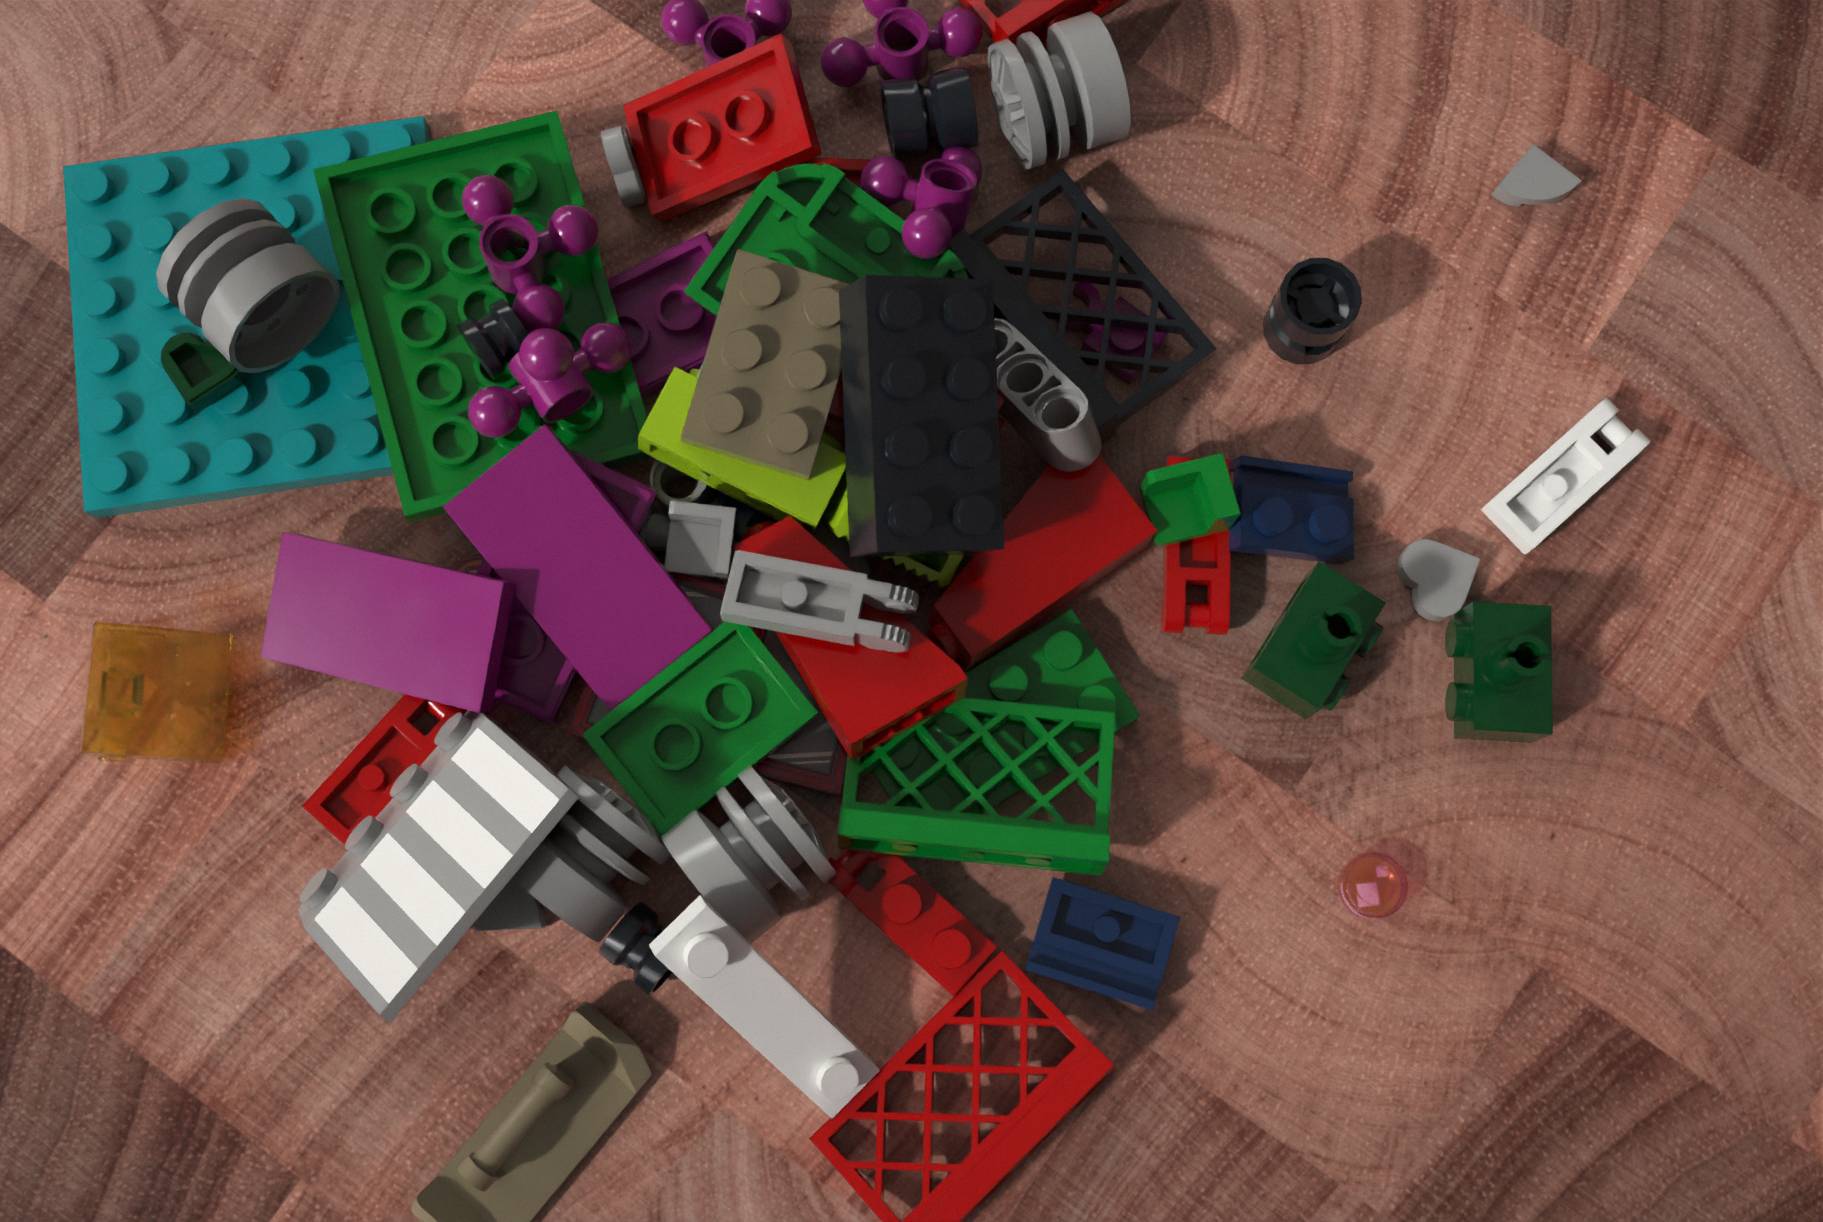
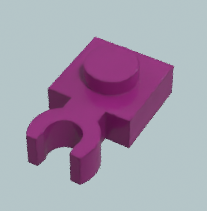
[1055,282,1168,385]

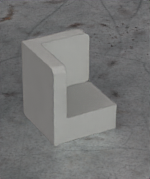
[665,501,736,580]

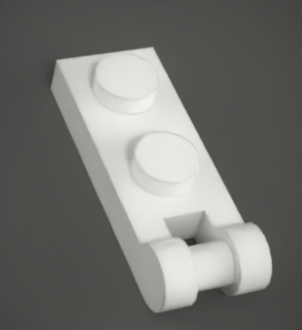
[1480,397,1651,555]

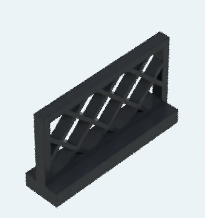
[946,169,1217,445]

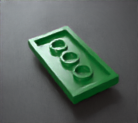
[863,609,1140,814]

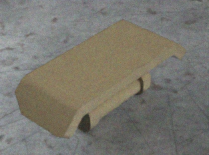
[411,1002,652,1222]

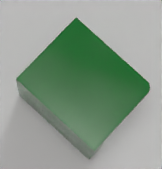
[1139,453,1241,547]

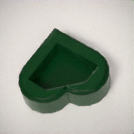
[161,333,249,413]

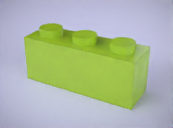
[638,367,846,534]

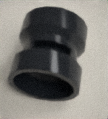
[599,902,673,995]

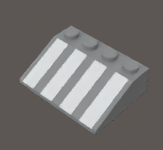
[298,710,579,1023]

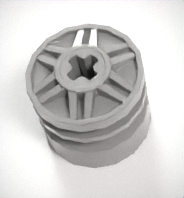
[987,11,1131,170]
[156,198,340,373]
[512,765,671,942]
[661,765,837,944]

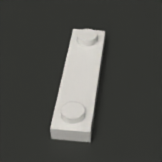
[649,895,880,1118]

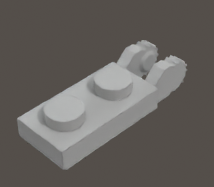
[720,550,920,653]

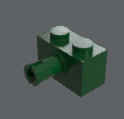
[1241,561,1386,719]
[1445,601,1553,743]

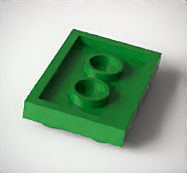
[582,621,819,836]

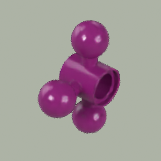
[661,0,792,67]
[821,0,983,87]
[860,146,982,259]
[462,175,598,333]
[468,322,632,438]

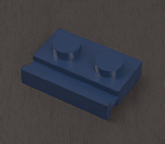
[1229,455,1354,564]
[1024,877,1180,1011]

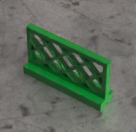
[837,697,1116,876]

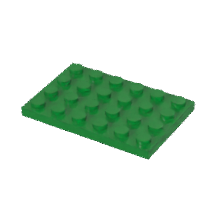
[313,110,652,523]

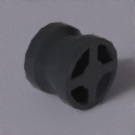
[457,298,528,380]

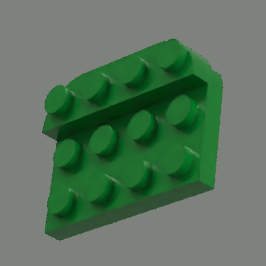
[684,163,969,316]

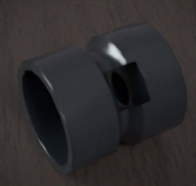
[880,67,978,160]
[1263,258,1362,364]

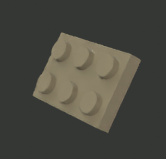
[680,249,850,480]

